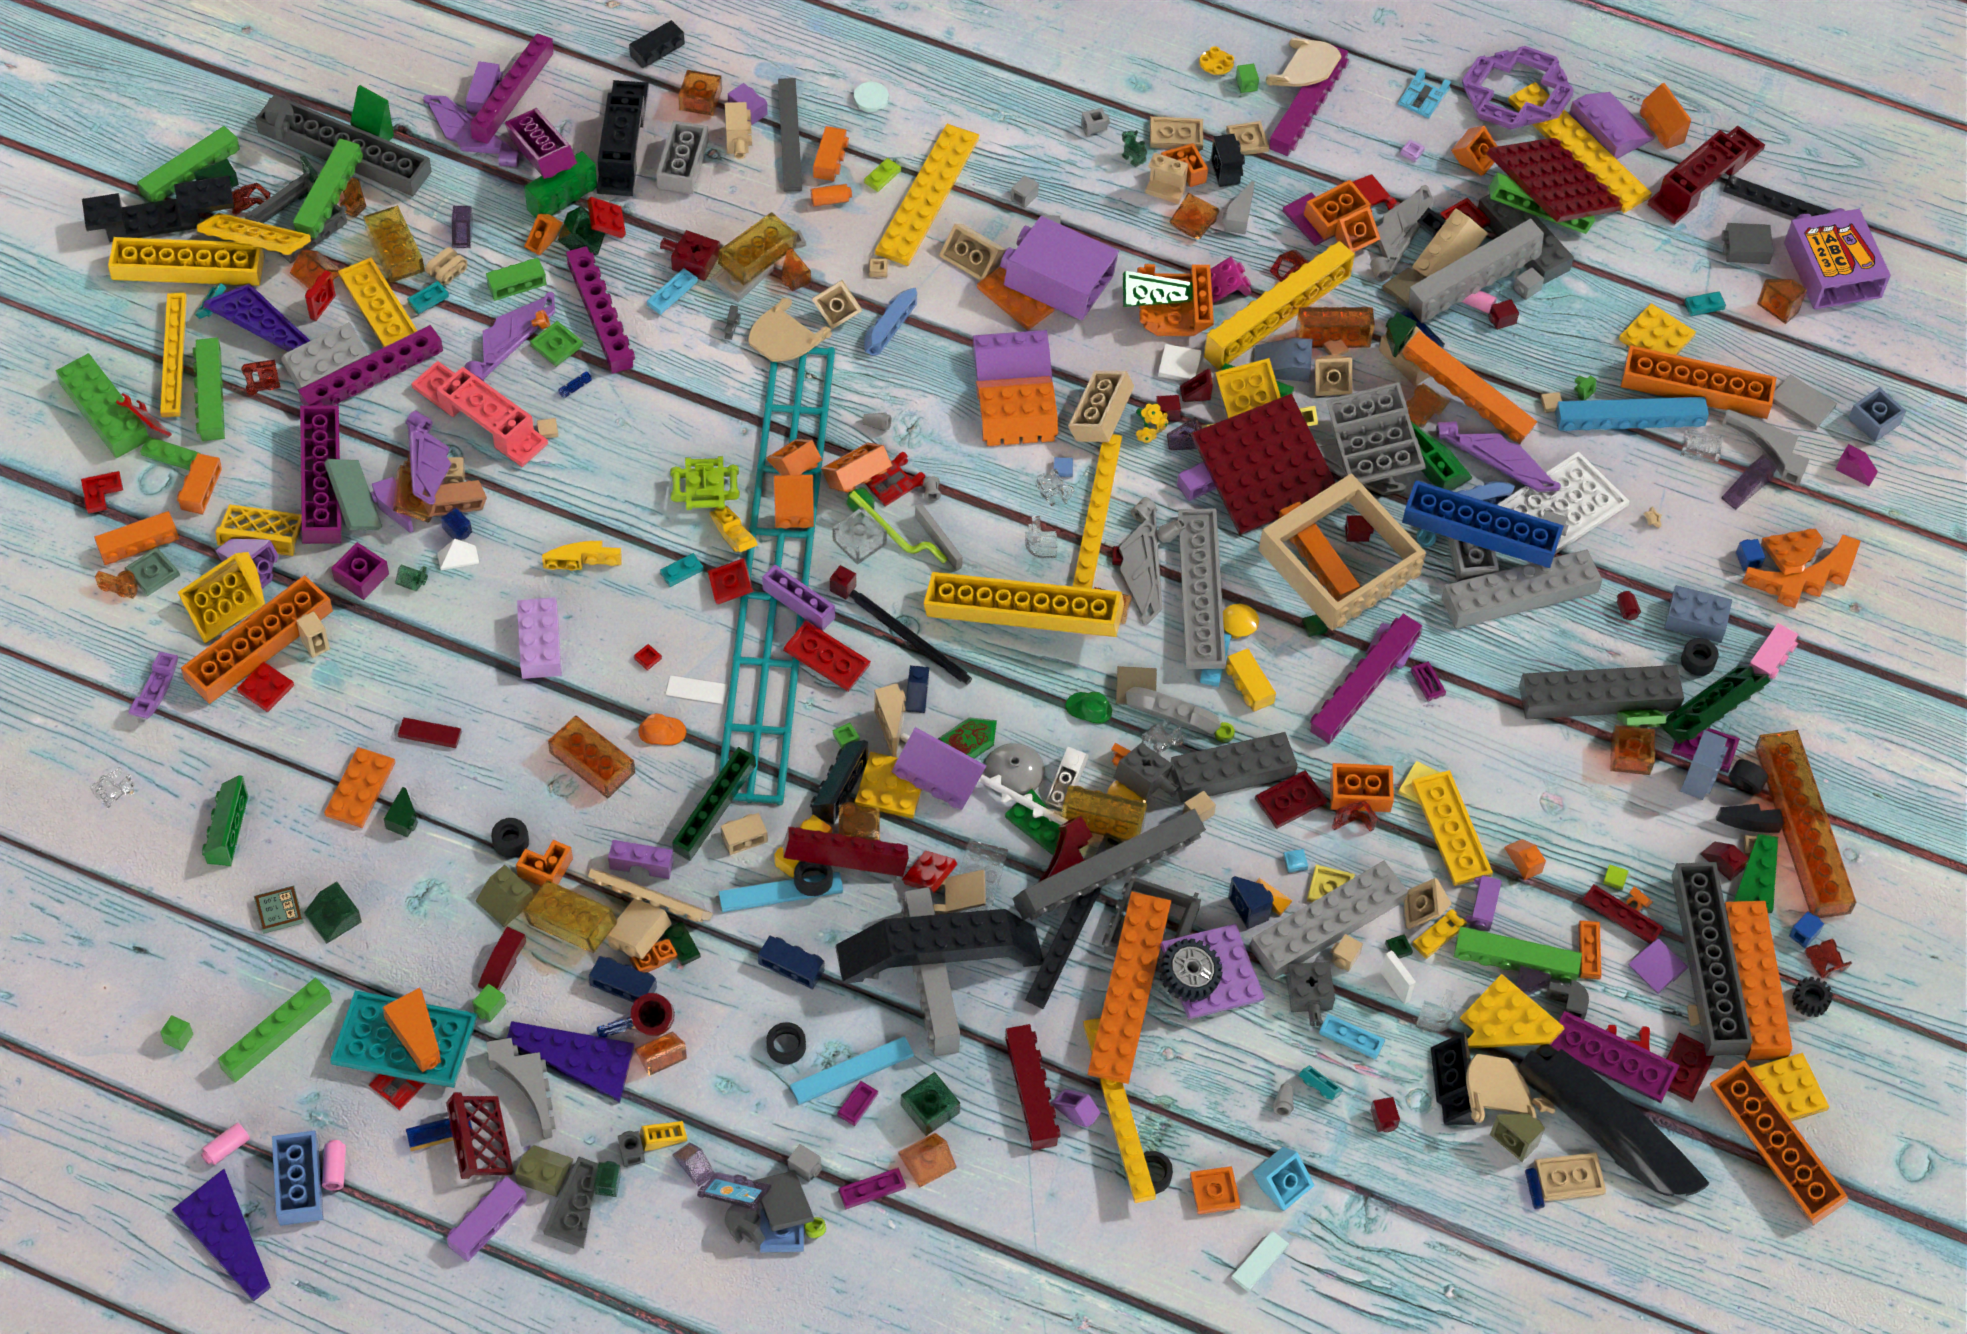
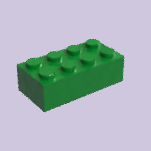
[524,151,597,218]

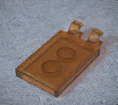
[393,454,432,523]

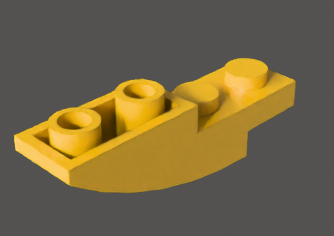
[709,506,758,552]
[542,541,622,571]

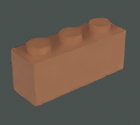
[421,480,487,517]

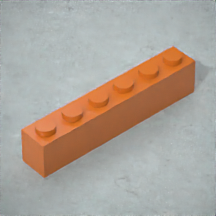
[1279,502,1360,602]

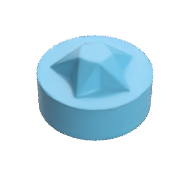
[1416,529,1437,547]

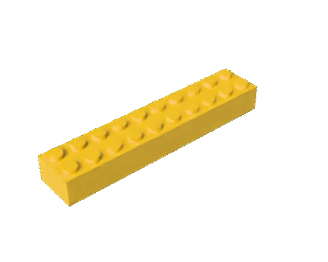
[1204,241,1355,371]
[923,572,1124,637]

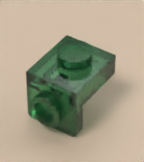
[395,564,428,591]

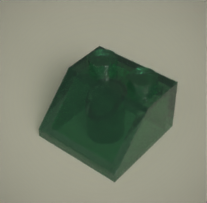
[557,206,605,256]
[304,881,362,944]

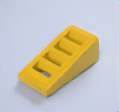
[639,1121,687,1151]

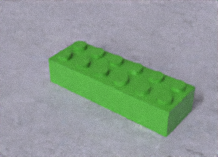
[55,353,148,458]

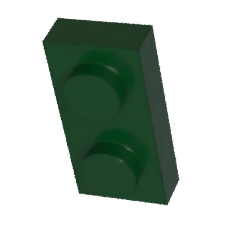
[664,921,701,966]

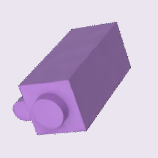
[1465,875,1502,931]

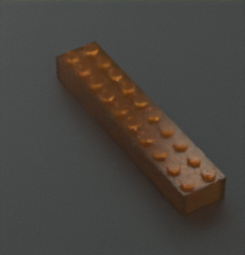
[1755,730,1857,918]

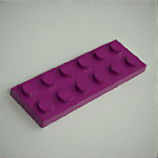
[1549,1011,1680,1103]

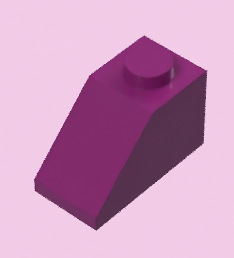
[1835,444,1878,487]

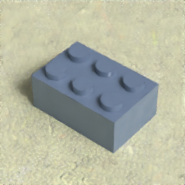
[1664,585,1732,643]
[1680,730,1728,800]

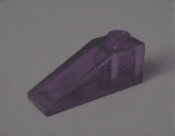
[1721,455,1777,510]

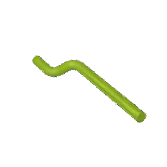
[849,491,948,564]

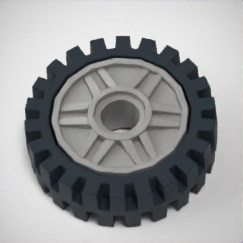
[1159,938,1223,1002]

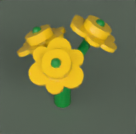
[1136,404,1168,443]

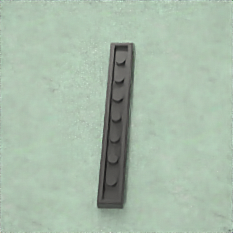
[778,78,802,192]

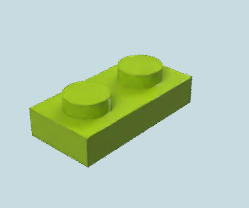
[864,158,901,192]

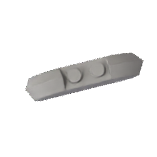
[1126,687,1221,735]

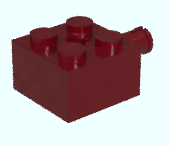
[660,230,720,281]

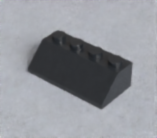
[810,740,868,825]

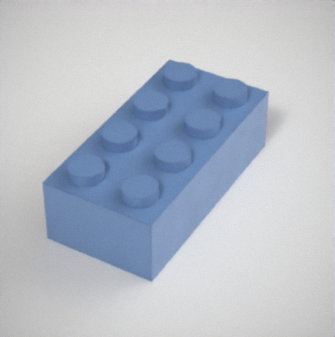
[272,1130,324,1226]

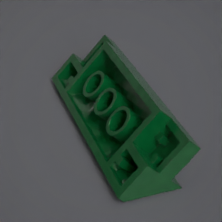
[1660,665,1771,745]

